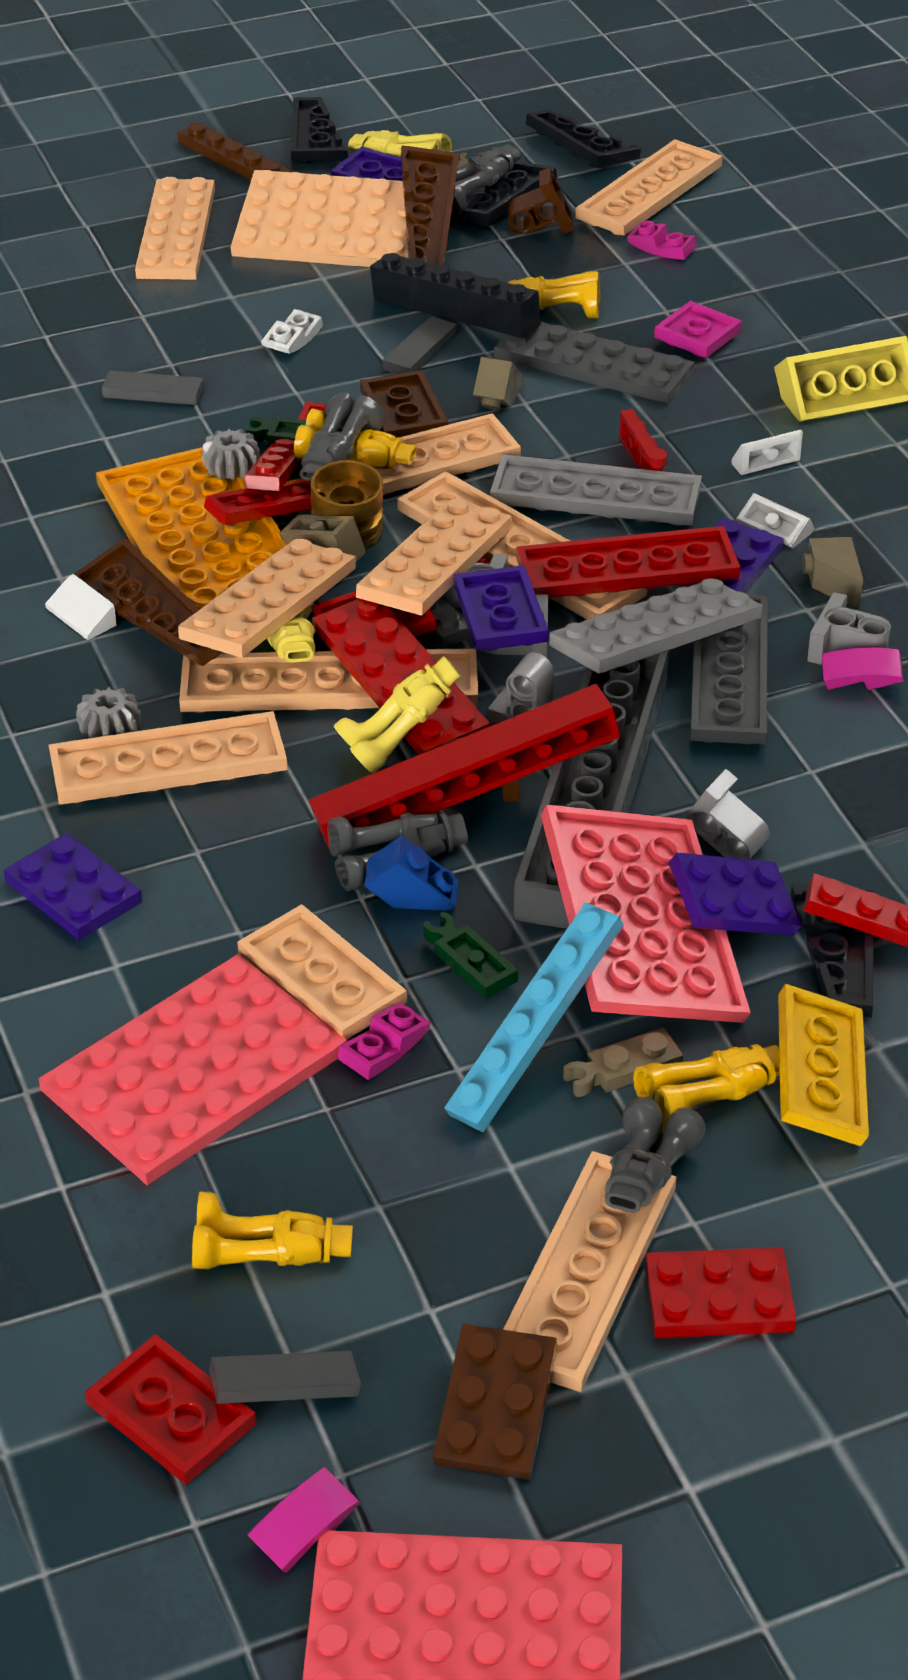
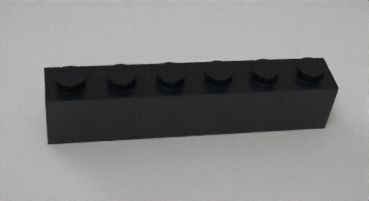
[370,253,541,338]

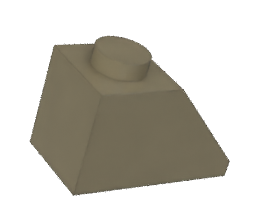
[473,357,525,410]
[280,515,366,562]
[802,537,863,608]

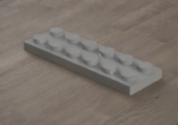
[490,454,702,526]
[549,578,763,674]

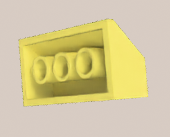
[774,336,908,422]

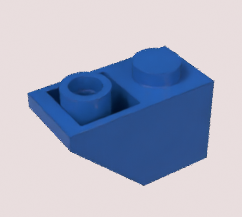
[364,835,459,911]

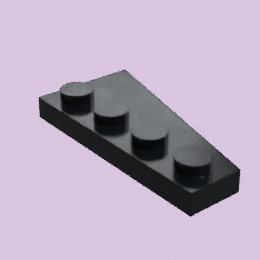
[291,97,348,164]
[525,109,642,168]
[464,161,557,226]
[791,885,873,1018]

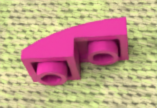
[627,221,697,260]
[822,647,904,690]
[337,1002,431,1080]
[248,1467,361,1573]

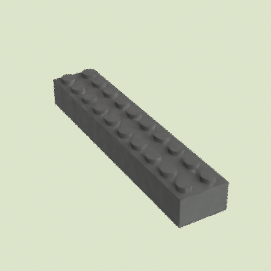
[514,650,669,929]

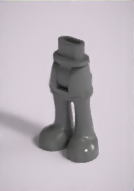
[451,144,521,219]
[300,392,386,481]
[328,812,468,891]
[605,1097,705,1213]

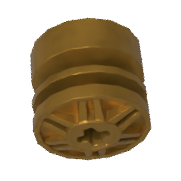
[311,460,383,549]

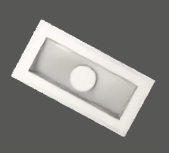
[731,430,803,475]
[735,493,815,549]
[45,574,117,640]

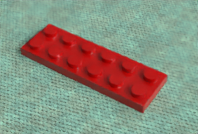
[516,526,740,599]
[312,598,490,755]

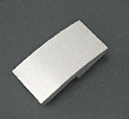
[261,309,323,354]

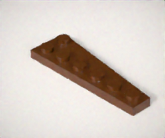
[401,145,460,265]
[74,538,222,667]

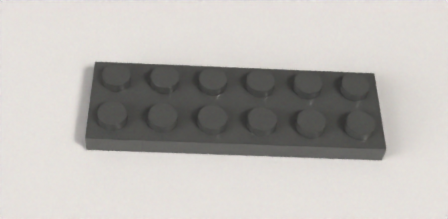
[494,322,694,404]
[690,595,768,745]

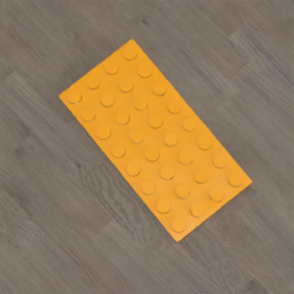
[96,447,319,609]

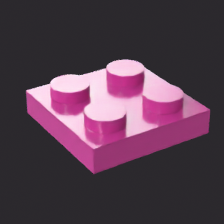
[654,301,742,358]

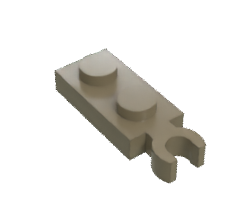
[563,1027,683,1097]

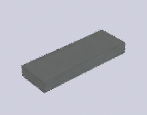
[382,316,457,374]
[102,370,204,405]
[209,1351,361,1404]

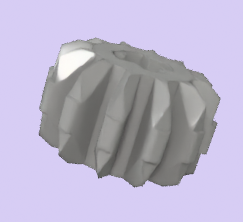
[202,429,260,481]
[76,686,141,739]

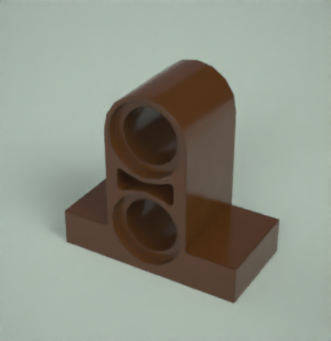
[508,167,574,235]

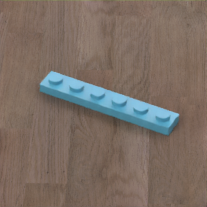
[444,902,624,1133]

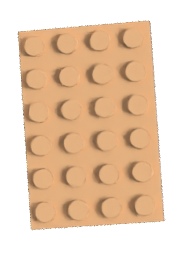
[231,170,409,267]

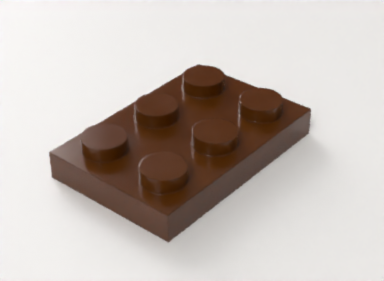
[360,370,449,438]
[433,1324,558,1480]

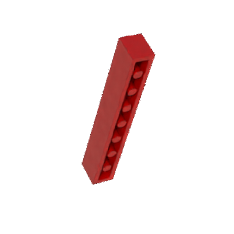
[309,684,620,855]

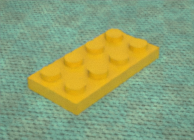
[778,984,869,1146]

